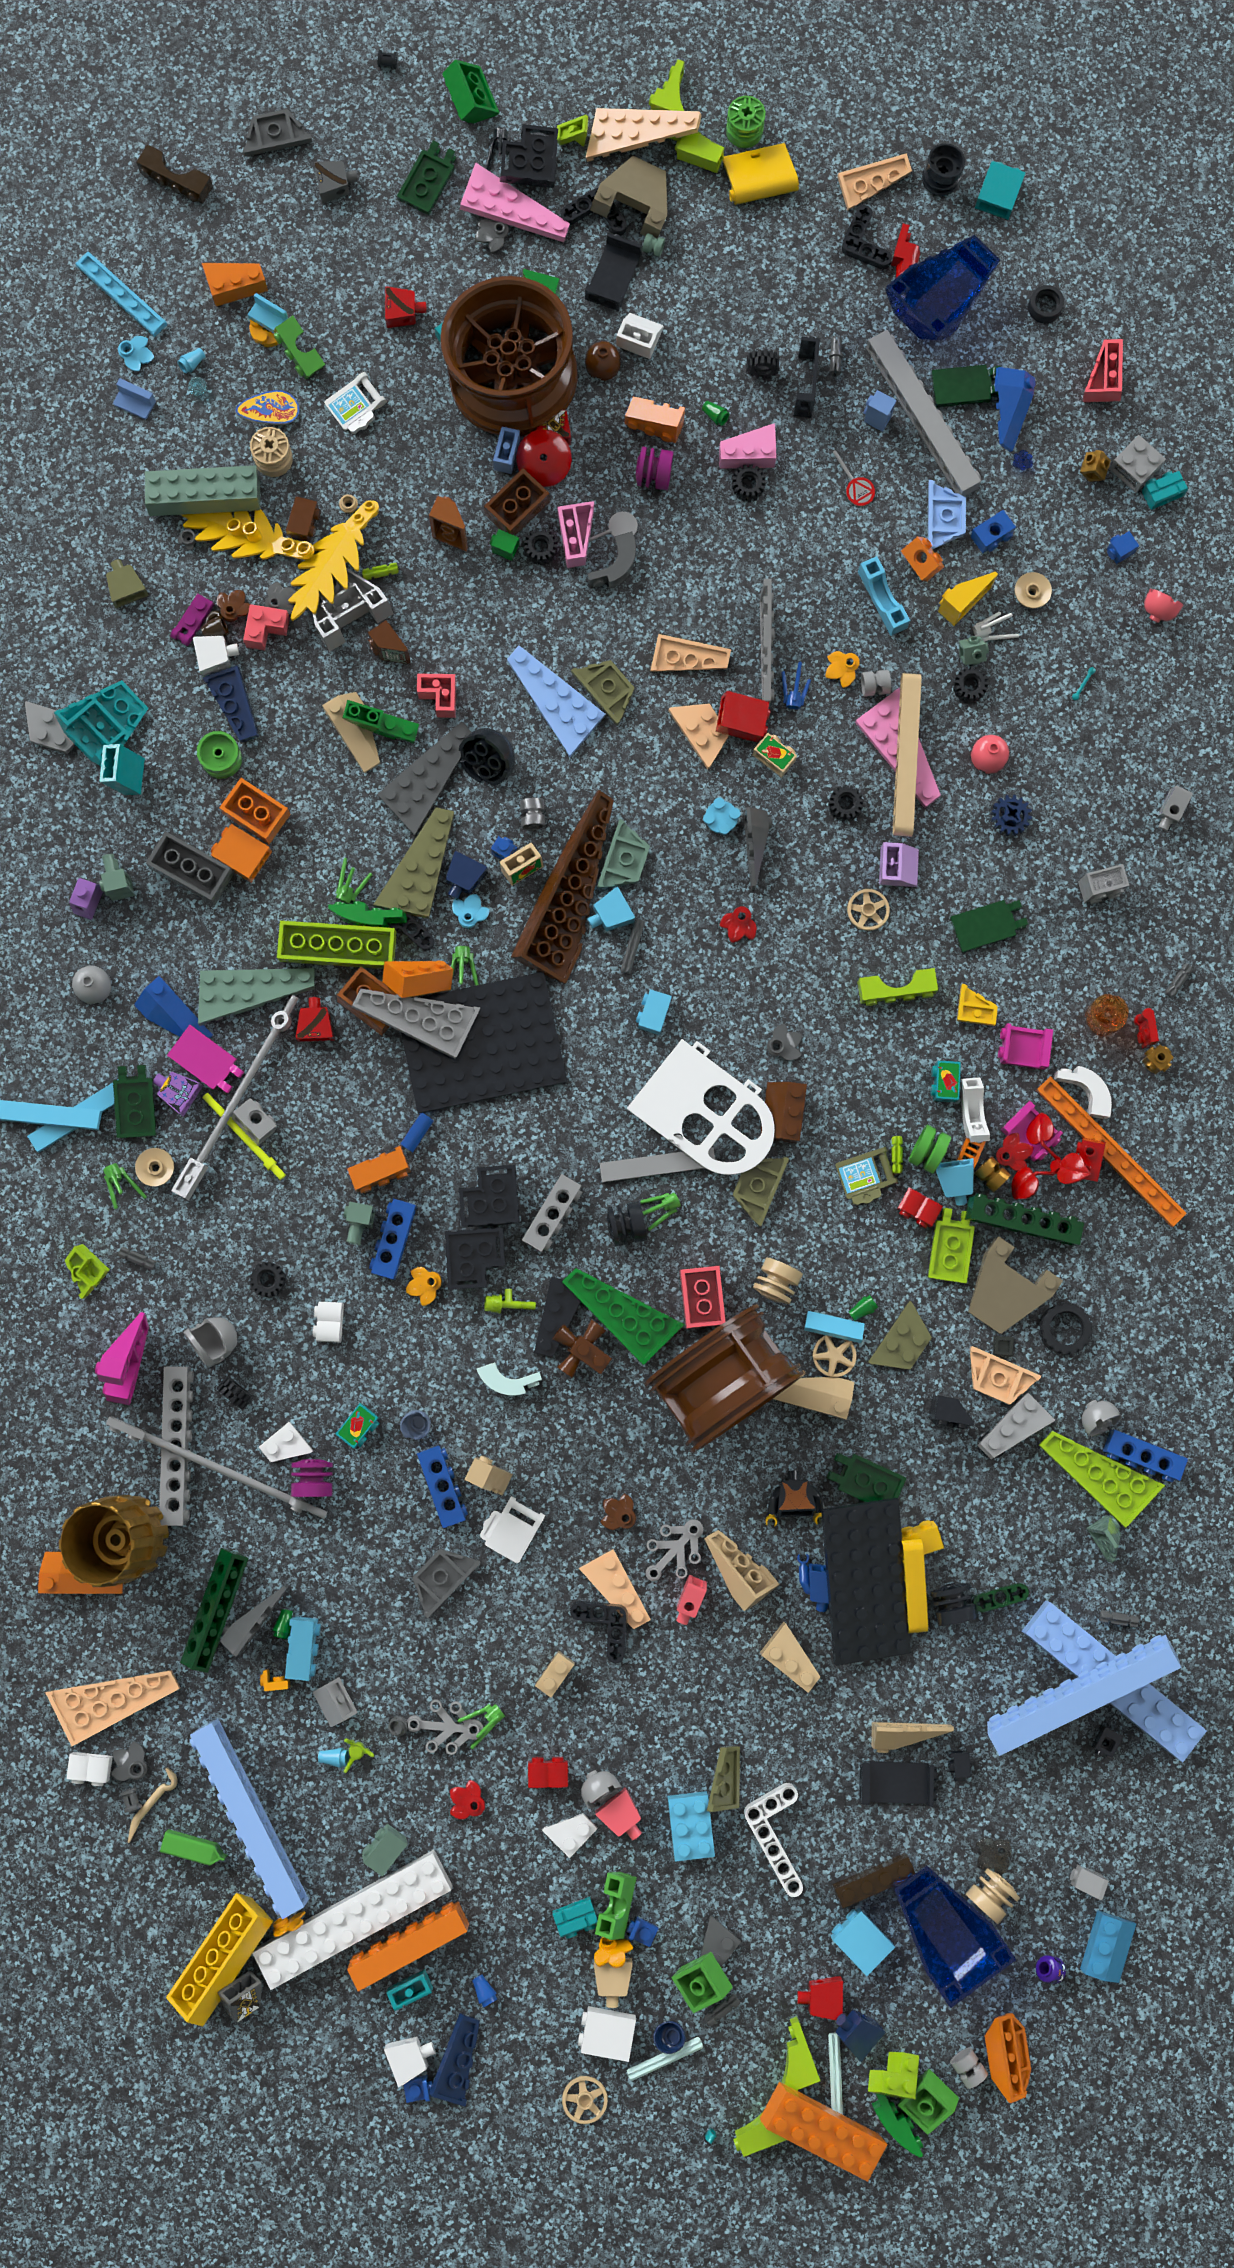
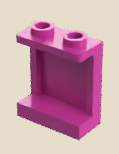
[998,1023,1053,1070]
[1001,1101,1063,1162]

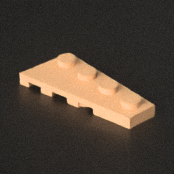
[579,1549,651,1629]

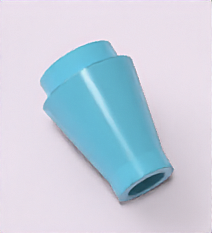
[177,348,206,373]
[318,1748,349,1768]

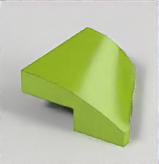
[65,1244,110,1299]

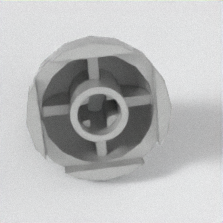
[72,966,112,1004]
[1082,1400,1122,1437]
[581,1770,622,1809]

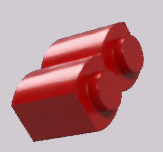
[897,1188,943,1229]
[528,1757,568,1788]

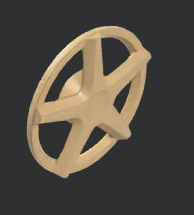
[847,889,890,931]
[813,1335,856,1377]
[562,2076,608,2124]

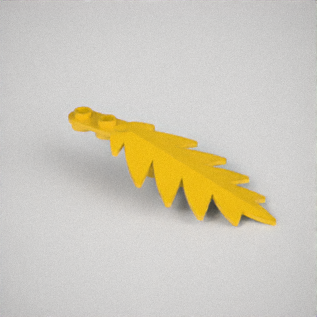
[288,501,379,621]
[182,509,315,560]

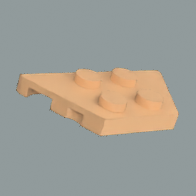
[669,704,730,770]
[970,1346,1041,1405]

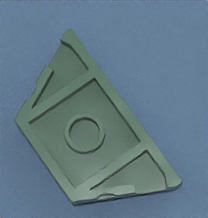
[597,819,650,889]

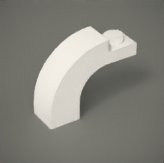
[1054,1066,1112,1120]
[961,1078,990,1143]

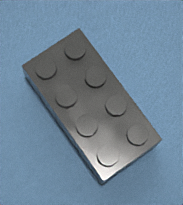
[146,831,234,905]

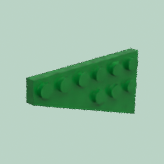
[562,1268,685,1365]

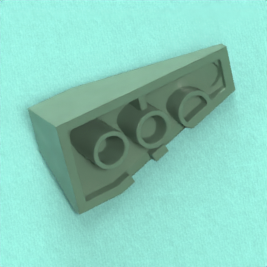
[1086,1516,1121,1563]

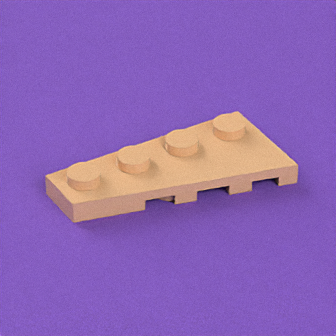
[837,153,912,211]
[651,634,731,672]

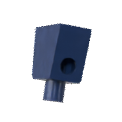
[446,851,488,900]
[836,2010,886,2062]

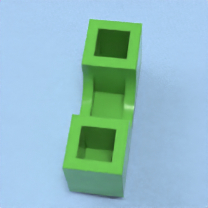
[273,316,325,380]
[595,1872,637,1940]

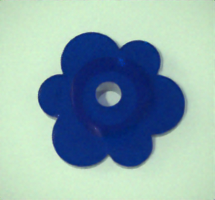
[1013,450,1033,471]

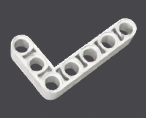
[744,1783,803,1897]

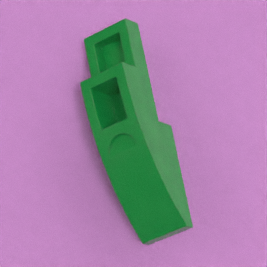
[342,700,419,743]
[328,901,407,928]
[872,2093,923,2158]

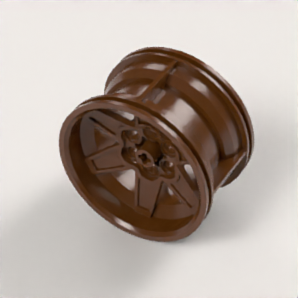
[441,276,578,436]
[644,1304,806,1454]

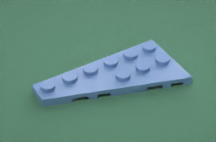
[507,646,605,757]

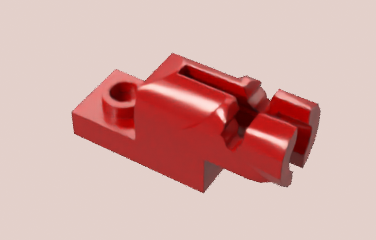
[891,223,920,287]

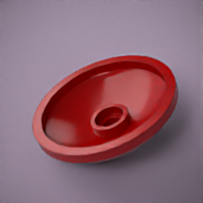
[516,429,572,487]

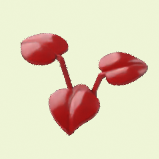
[1011,1113,1091,1200]

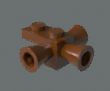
[553,1320,612,1378]

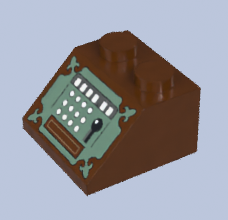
[368,620,411,664]

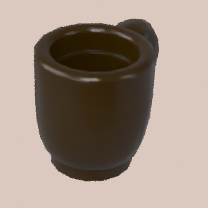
[201,611,229,637]

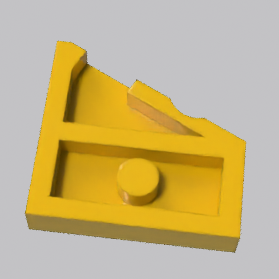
[957,984,998,1026]

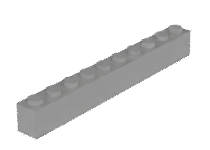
[866,330,981,496]

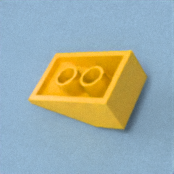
[938,572,998,626]

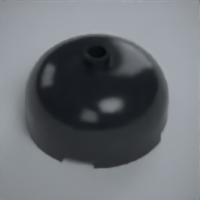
[458,728,515,786]

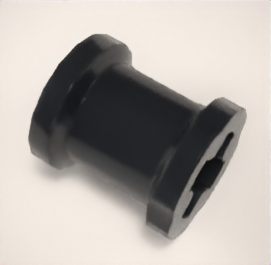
[377,50,398,69]

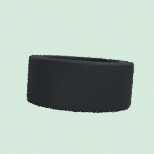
[1028,285,1064,324]

